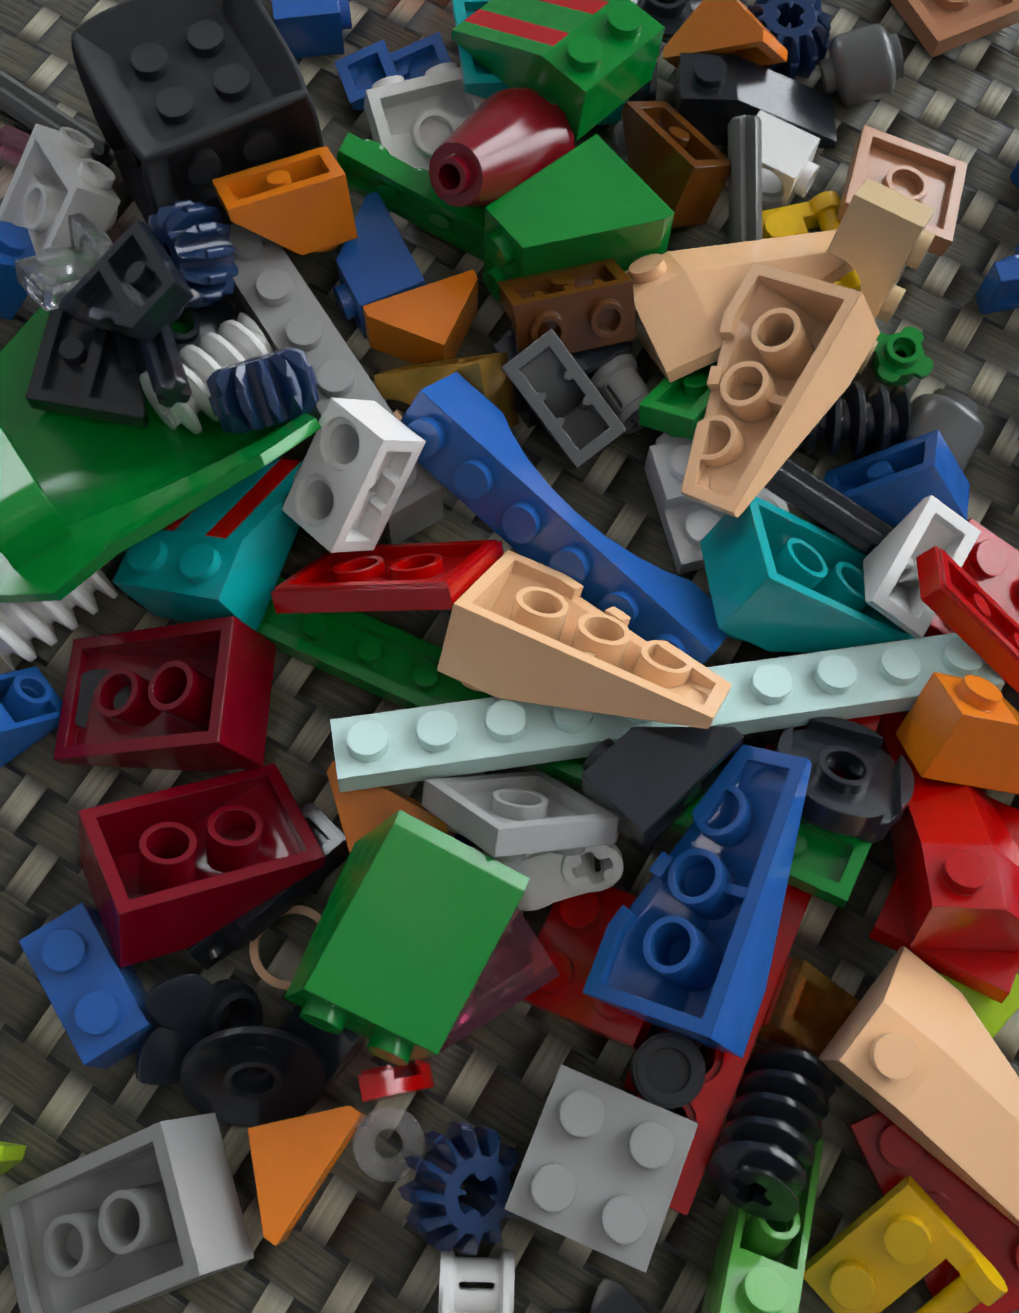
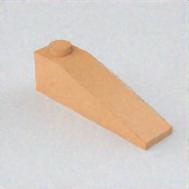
[681,262,880,518]
[818,946,1019,1227]

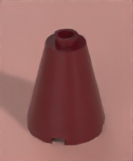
[429,87,575,208]

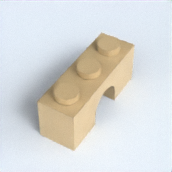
[826,178,935,374]

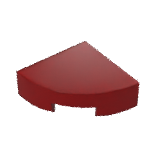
[358,1060,435,1103]

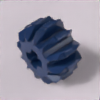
[747,0,831,79]
[148,200,239,309]
[206,348,319,434]
[397,1121,521,1255]

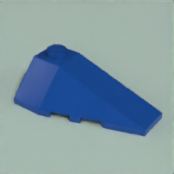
[582,744,812,1058]

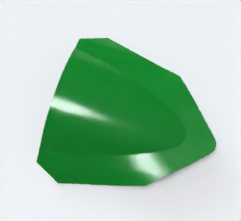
[0,249,322,603]

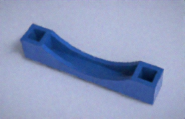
[401,372,728,665]

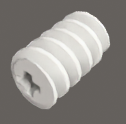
[140,312,273,435]
[0,569,119,671]

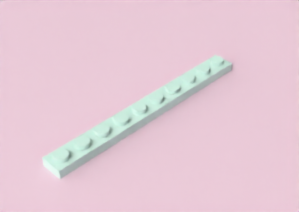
[330,633,1005,793]

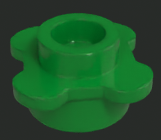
[871,327,933,386]

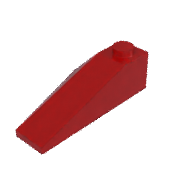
[876,712,1019,952]

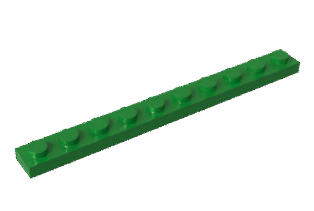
[257,576,872,909]

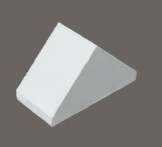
[863,495,981,638]

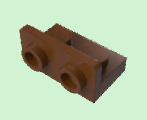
[498,258,637,354]

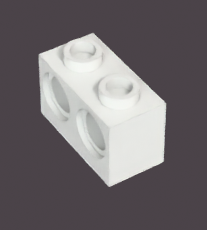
[282,398,426,553]

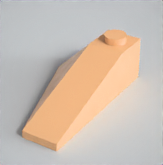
[625,230,854,383]
[437,550,732,729]

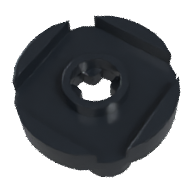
[775,717,915,843]

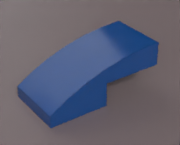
[335,32,451,110]

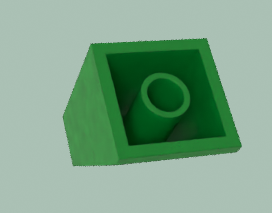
[482,134,675,303]
[284,810,530,1066]

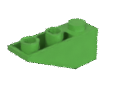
[701,1139,824,1313]

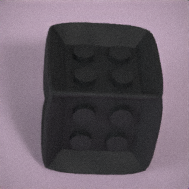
[71,0,324,226]

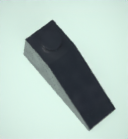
[672,53,837,149]

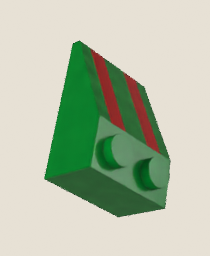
[451,0,665,141]

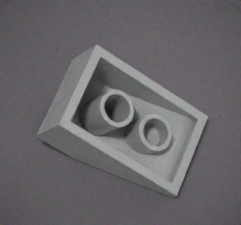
[0,1113,254,1313]

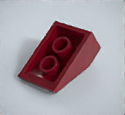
[53,616,276,772]
[78,763,325,968]

